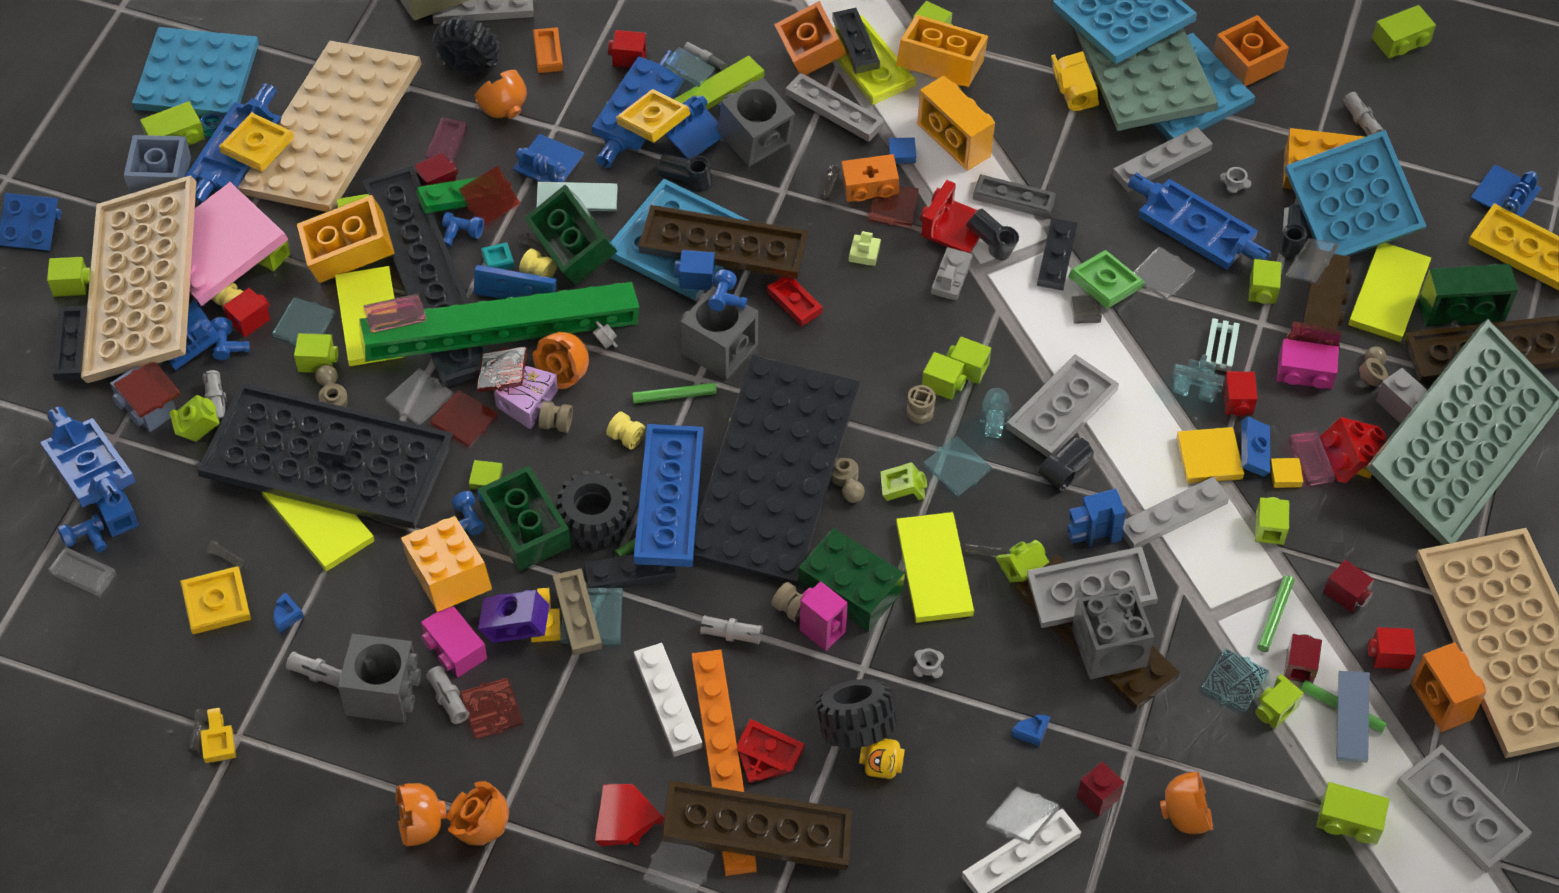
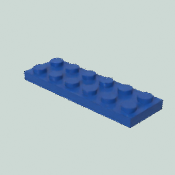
[634,424,703,567]

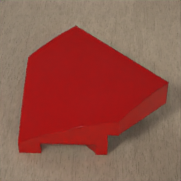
[737,719,805,783]
[595,784,664,846]

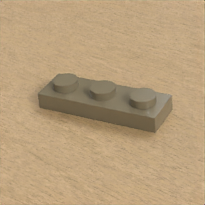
[553,569,602,656]

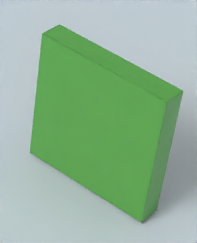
[1068,250,1145,309]

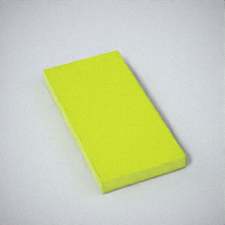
[833,15,916,105]
[1348,243,1431,342]
[335,266,403,366]
[262,492,375,572]
[896,512,974,623]

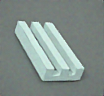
[1203,318,1240,371]

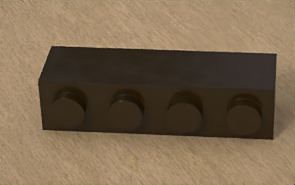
[1301,250,1353,346]

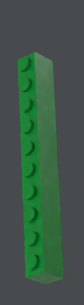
[359,282,639,362]

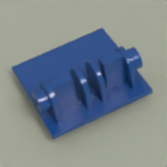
[665,95,722,159]
[512,134,584,182]
[1470,164,1542,217]
[0,193,61,251]
[169,300,221,370]

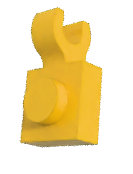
[531,588,561,642]
[200,708,236,763]

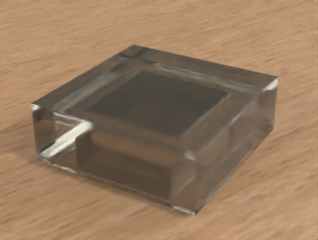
[1071,296,1102,324]

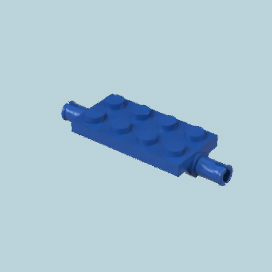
[592,50,685,168]
[185,83,282,206]
[1128,172,1271,270]
[40,407,136,508]

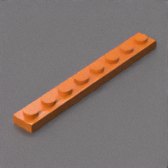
[692,650,756,876]

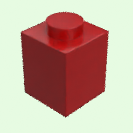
[608,30,647,68]
[223,288,271,338]
[1222,371,1258,416]
[1368,627,1416,669]

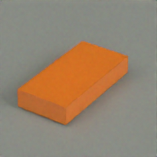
[533,27,563,73]

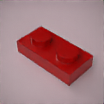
[767,277,823,327]

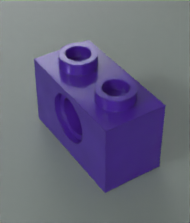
[478,590,549,643]

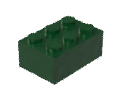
[524,184,618,285]
[1418,264,1518,328]
[477,465,571,572]
[798,528,905,631]

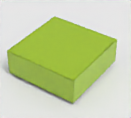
[469,460,503,490]

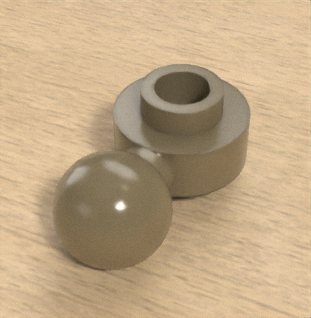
[1359,346,1388,387]
[315,365,348,407]
[831,458,865,503]

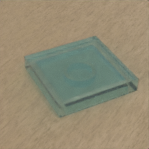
[561,588,623,645]

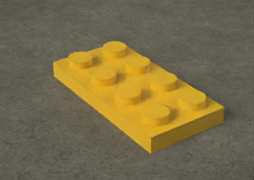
[1468,204,1559,290]

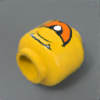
[859,738,905,779]

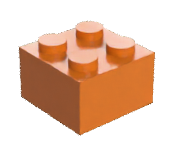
[774,1,846,75]
[1213,15,1289,86]
[1410,642,1487,732]

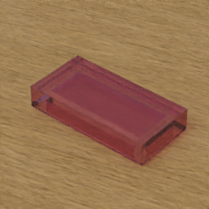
[426,117,467,161]
[363,294,426,333]
[1288,430,1336,486]

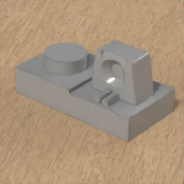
[931,247,973,301]

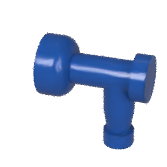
[442,212,484,248]
[708,269,747,311]
[211,317,249,360]
[451,491,485,536]
[57,514,107,553]

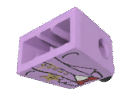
[488,363,558,429]

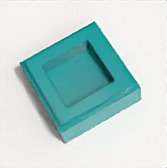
[481,242,515,270]

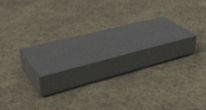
[973,174,1056,218]

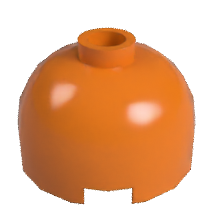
[474,70,527,119]
[533,332,589,390]
[1160,771,1213,835]
[447,781,509,846]
[396,783,447,846]

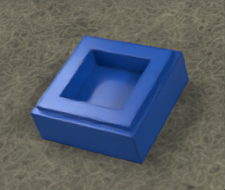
[888,137,916,164]

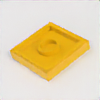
[616,89,690,143]
[219,112,294,172]
[1176,427,1244,484]
[180,566,251,634]

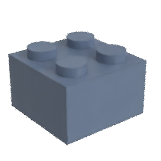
[124,135,191,194]

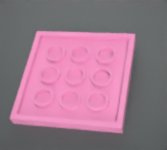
[189,182,288,306]

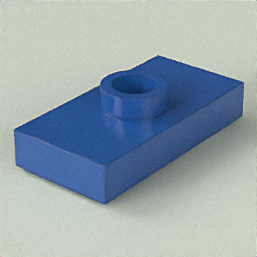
[1241,416,1270,477]

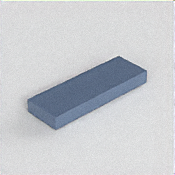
[1336,671,1370,763]

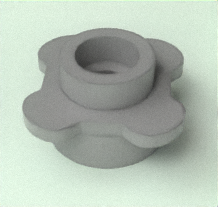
[1220,167,1251,193]
[593,321,618,349]
[913,648,944,678]

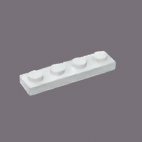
[634,643,702,757]
[962,809,1081,893]

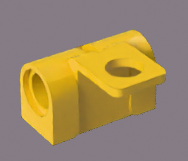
[1051,51,1099,111]

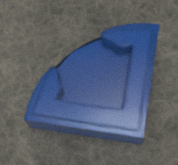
[273,592,304,633]
[1011,715,1051,747]

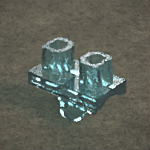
[1172,354,1225,403]
[980,388,1012,438]

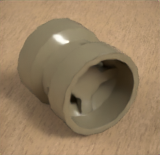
[906,385,936,424]
[539,401,573,433]
[771,582,803,623]

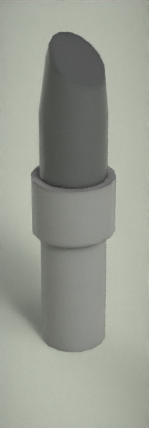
[683,42,728,71]

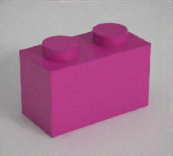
[1277,339,1339,389]
[800,582,848,651]
[421,606,487,678]

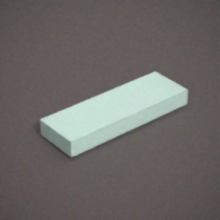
[537,182,618,212]

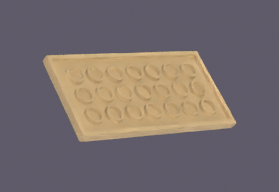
[238,41,422,212]
[81,175,196,383]
[1416,528,1559,758]

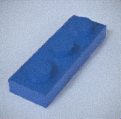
[473,265,556,299]

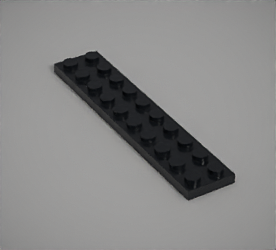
[362,166,494,388]

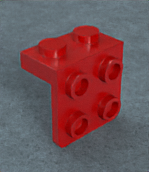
[920,180,980,254]
[1319,417,1387,483]

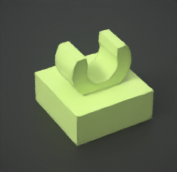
[849,231,881,266]

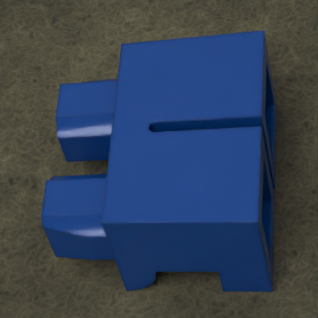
[1067,488,1126,548]

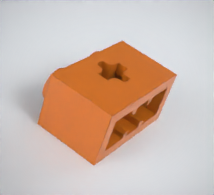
[842,154,899,202]

